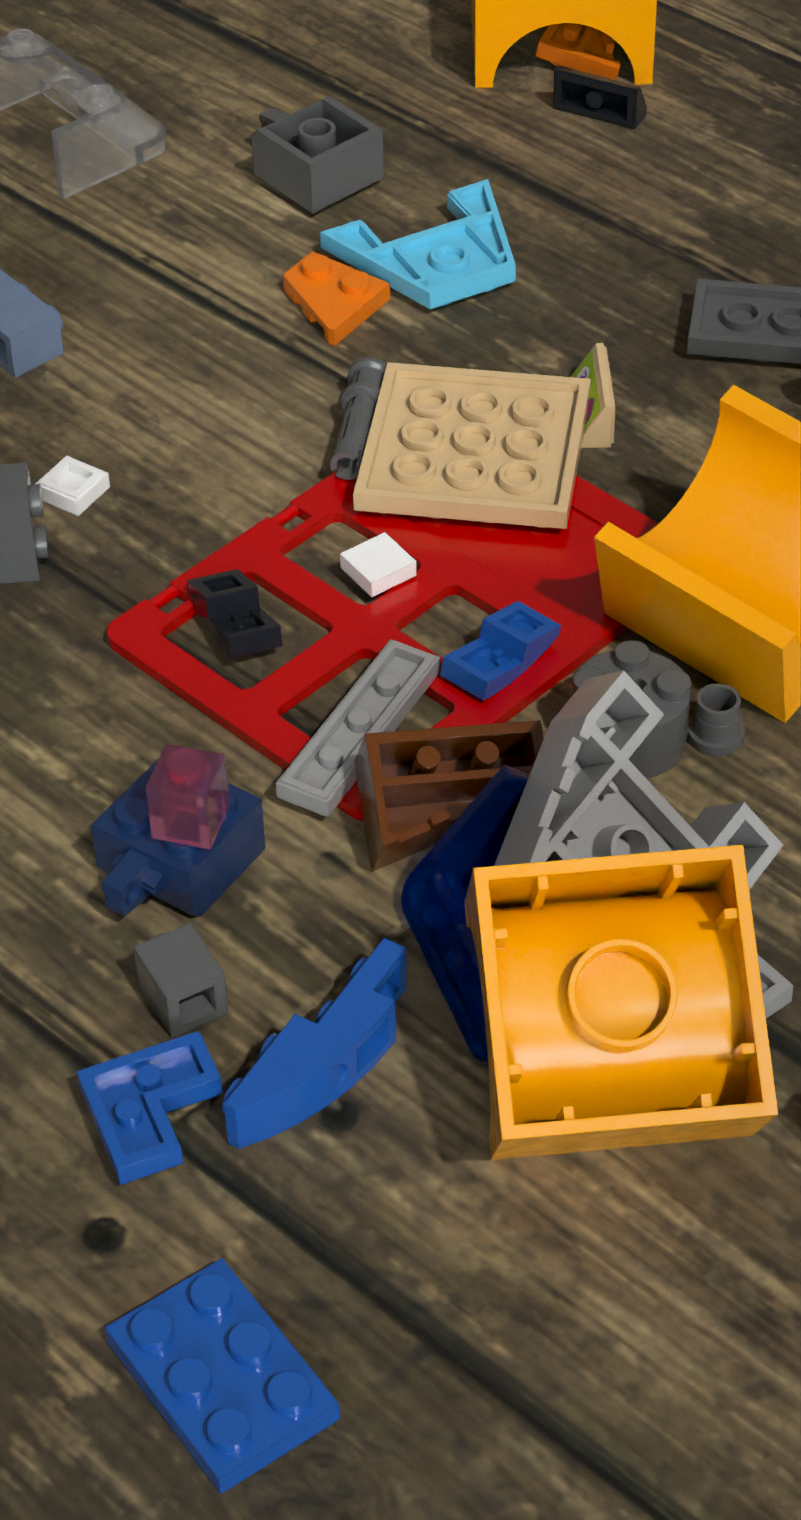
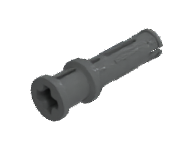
[330,357,387,480]

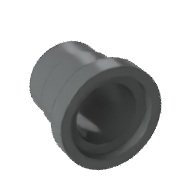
[687,683,745,756]

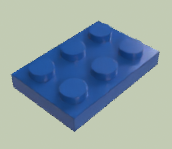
[104,1258,340,1495]

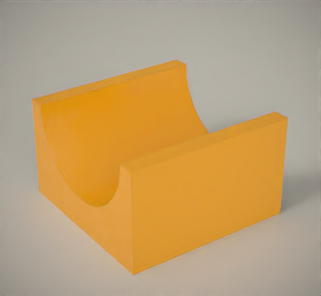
[470,0,657,88]
[594,385,801,723]
[464,845,778,1160]

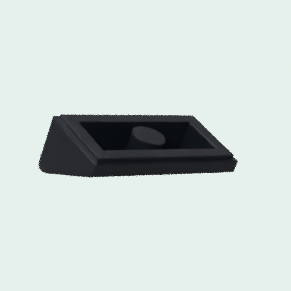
[553,66,647,129]

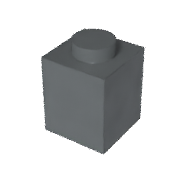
[134,923,228,1038]

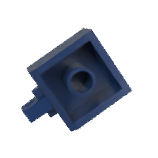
[91,752,265,916]

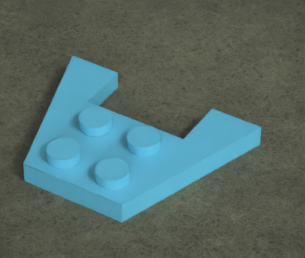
[320,179,516,309]

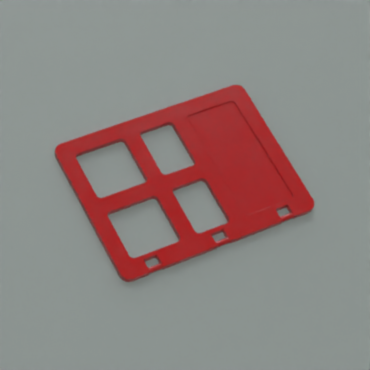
[107,470,659,821]

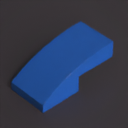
[440,601,561,701]

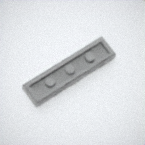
[276,639,441,817]

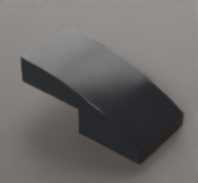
[187,569,282,659]

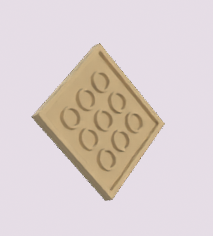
[353,362,591,529]

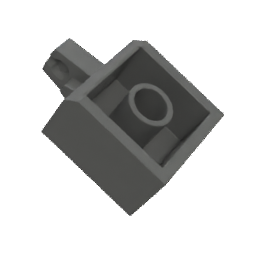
[251,96,384,213]

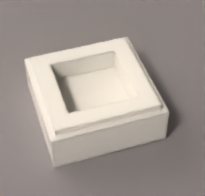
[35,456,110,516]
[340,532,417,597]

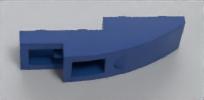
[222,938,407,1149]

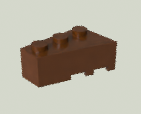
[354,720,544,872]

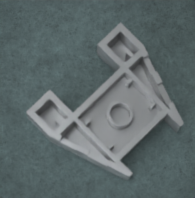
[494,670,784,890]

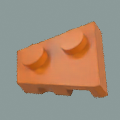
[535,23,621,80]
[283,251,390,346]

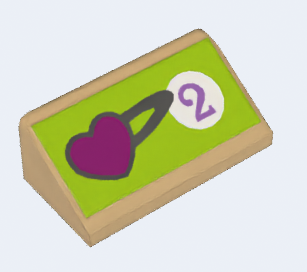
[570,343,615,449]

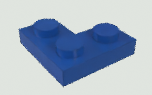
[76,1031,223,1185]

